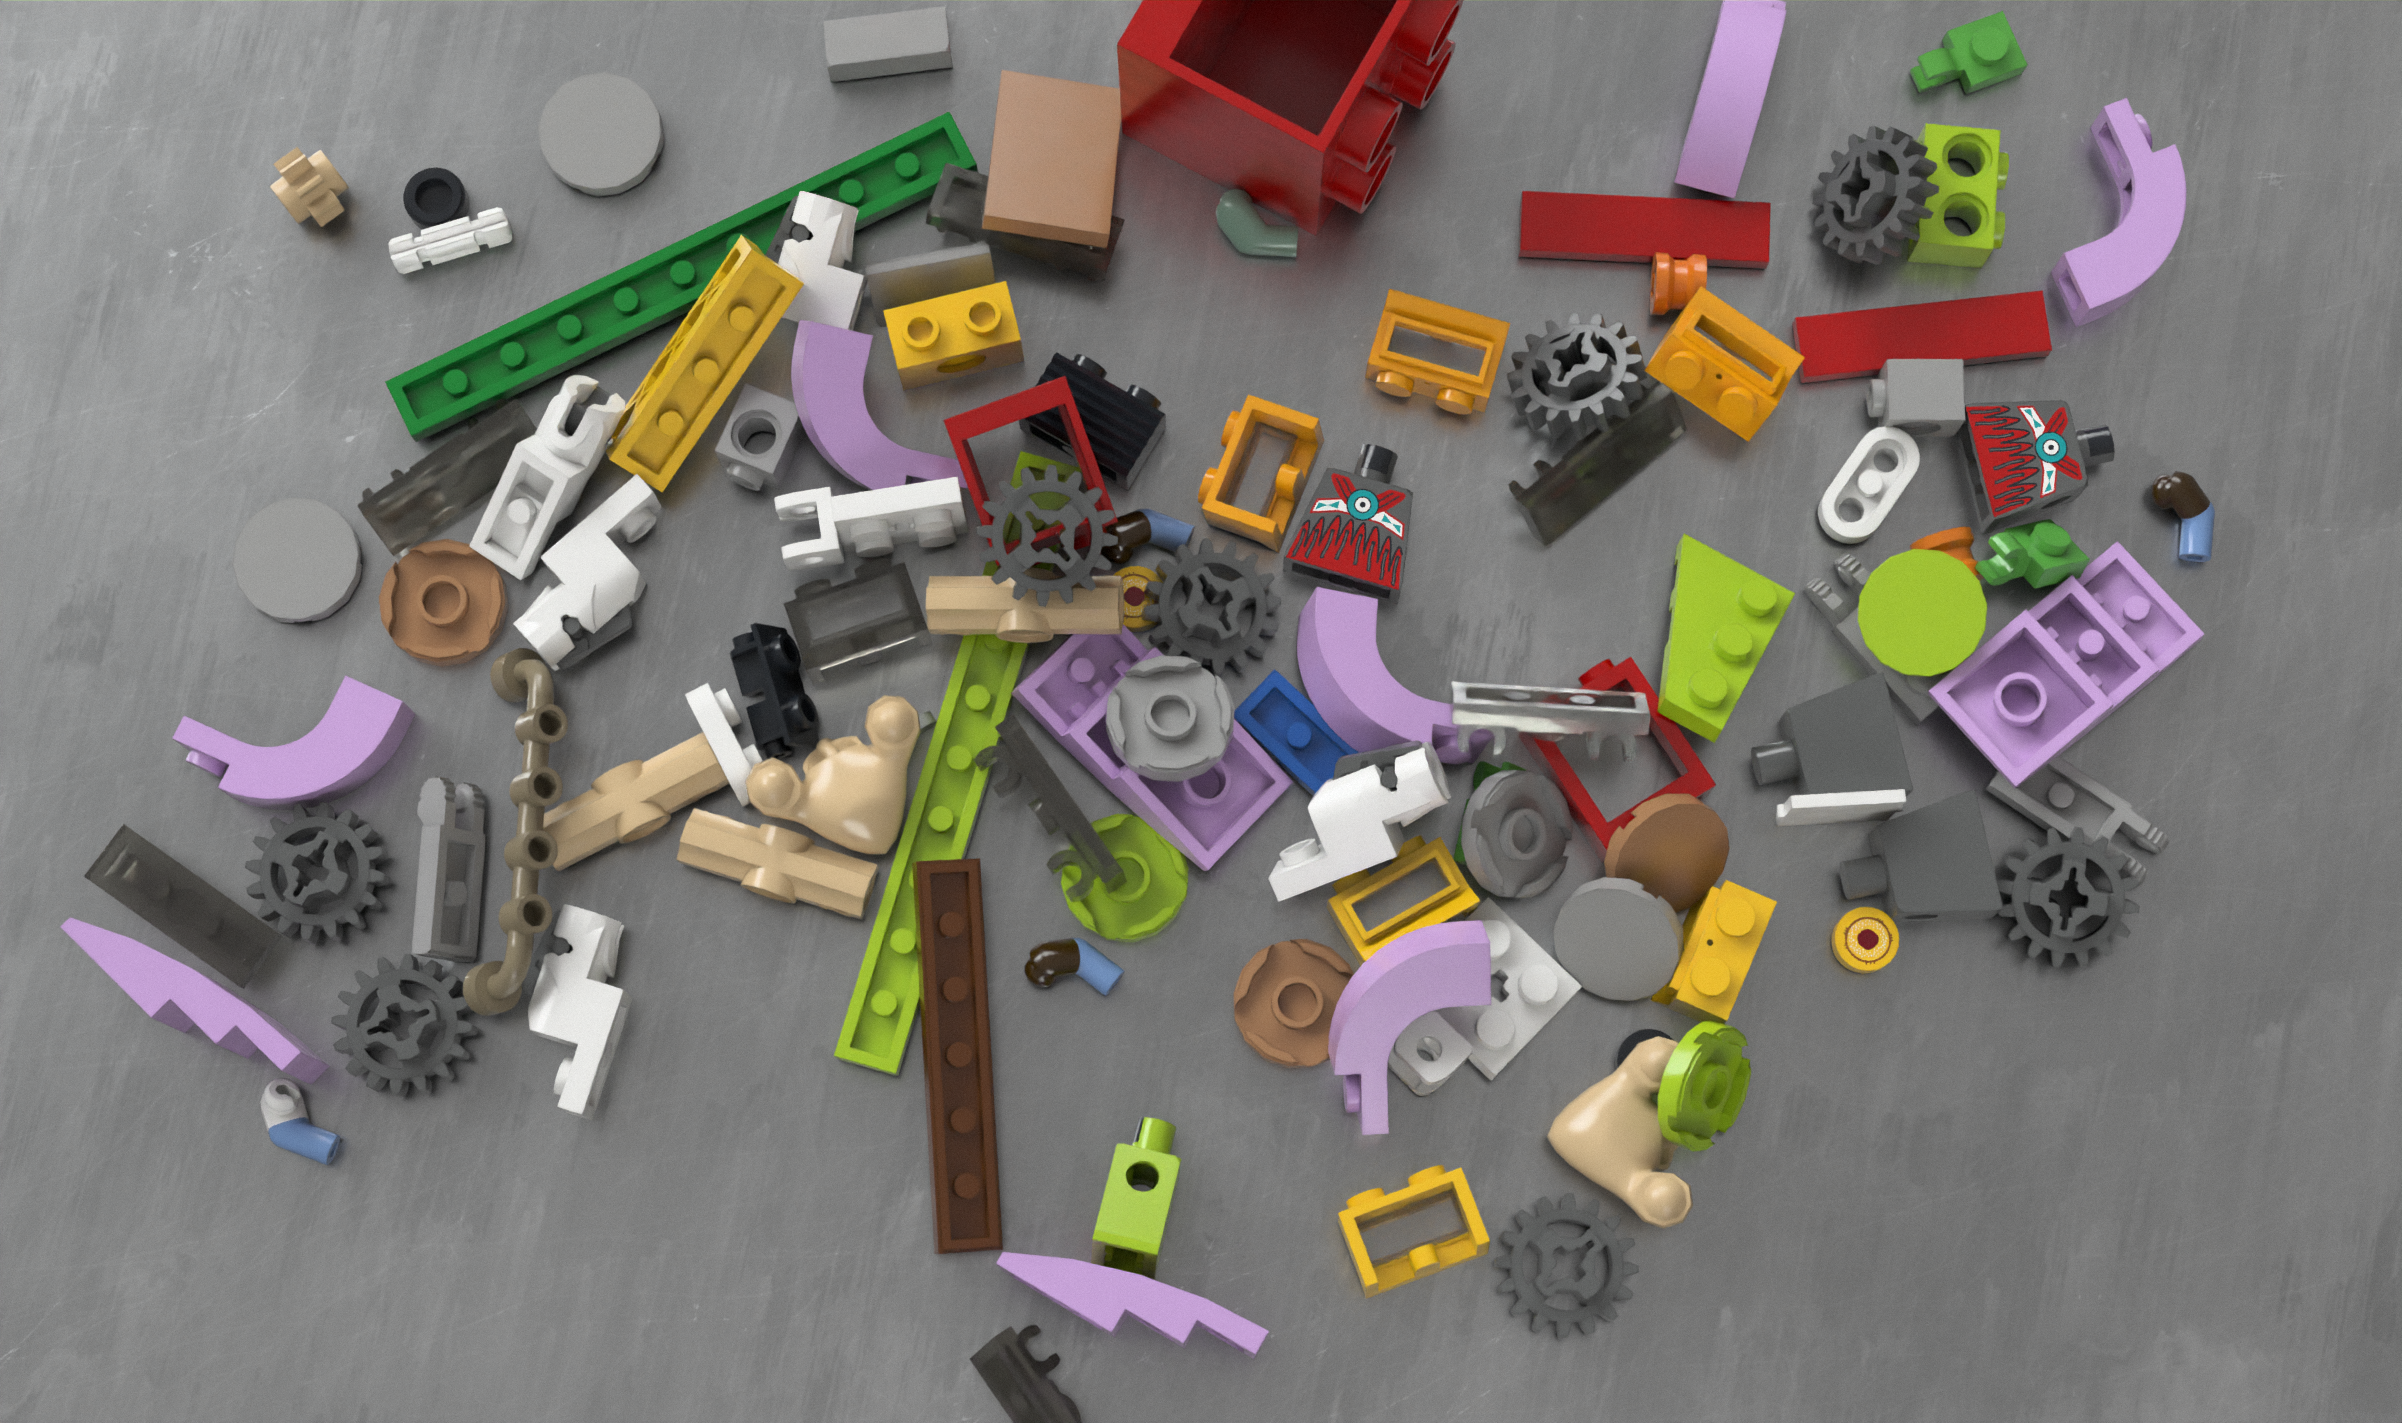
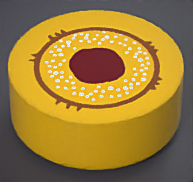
[1113,566,1163,632]
[1831,907,1899,974]

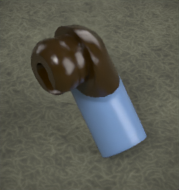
[2152,471,2215,562]
[1100,509,1195,564]
[1024,938,1125,996]

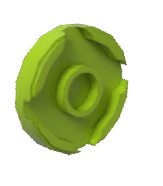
[1857,549,1987,677]
[1061,813,1189,943]
[1658,1020,1751,1152]

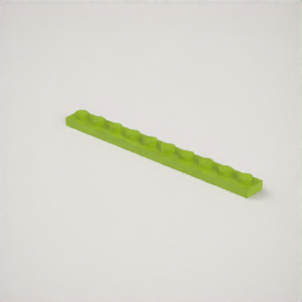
[834,451,1080,1076]

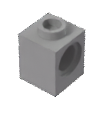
[1867,359,1965,437]
[715,383,806,490]

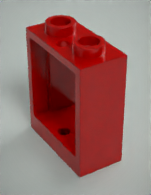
[943,376,1118,567]
[1518,657,1716,863]

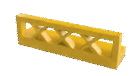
[605,235,804,492]

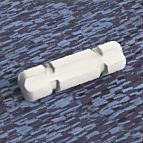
[388,207,512,274]

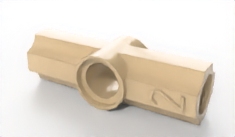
[926,567,1124,643]
[543,732,729,872]
[676,808,879,919]

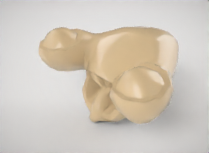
[745,695,921,854]
[1547,1036,1693,1229]

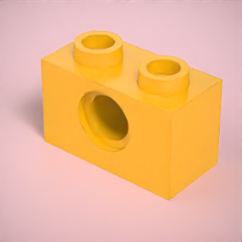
[883,281,1024,391]

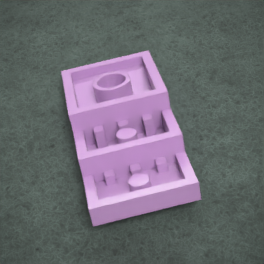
[1928,541,2204,789]
[1011,624,1293,871]
[60,917,329,1085]
[996,1252,1269,1359]

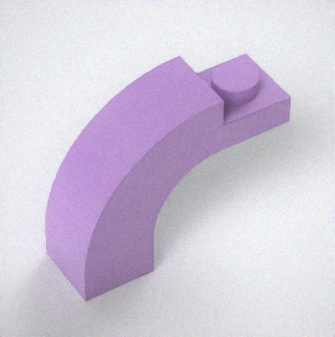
[1674,0,1787,199]
[2051,98,2187,327]
[791,320,967,490]
[1297,587,1495,764]
[172,675,415,810]
[1328,920,1491,1135]

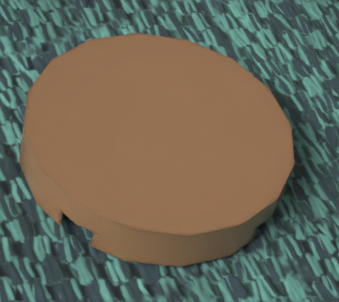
[379,539,509,667]
[1604,794,1730,913]
[1233,939,1354,1069]

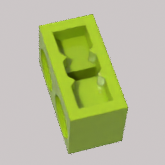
[1907,123,2009,269]

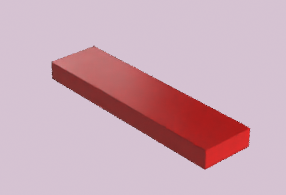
[1518,191,1771,269]
[1792,290,2052,383]

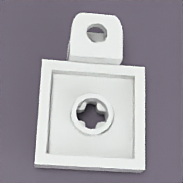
[774,477,969,570]
[1388,897,1582,1096]

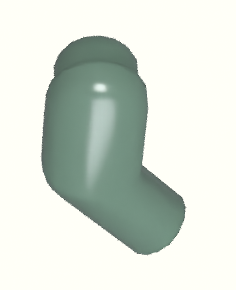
[1216,189,1298,257]

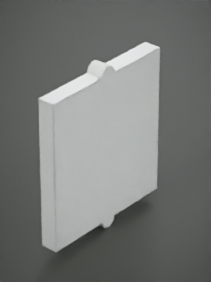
[1775,789,1906,827]

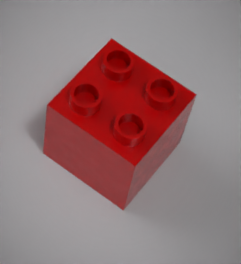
[1117,0,1463,236]

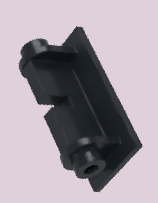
[729,623,819,759]

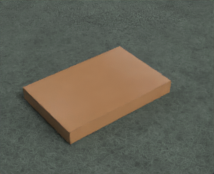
[982,70,1121,248]

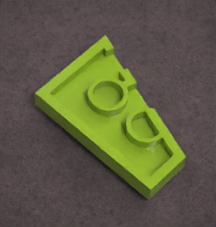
[1657,533,1795,743]

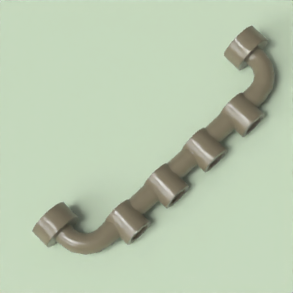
[463,648,568,1016]

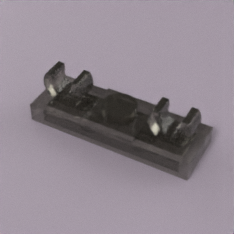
[925,163,1125,281]
[1508,381,1687,547]
[357,399,537,556]
[1450,682,1650,762]
[974,714,1127,902]
[84,824,283,989]
[970,1325,1082,1423]

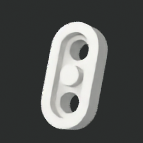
[1818,426,1920,544]
[685,683,763,807]

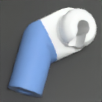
[260,1078,340,1165]

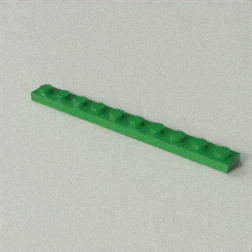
[385,112,978,442]

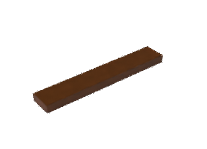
[912,858,1003,1254]

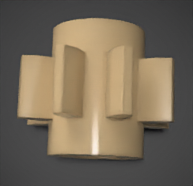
[270,147,349,227]

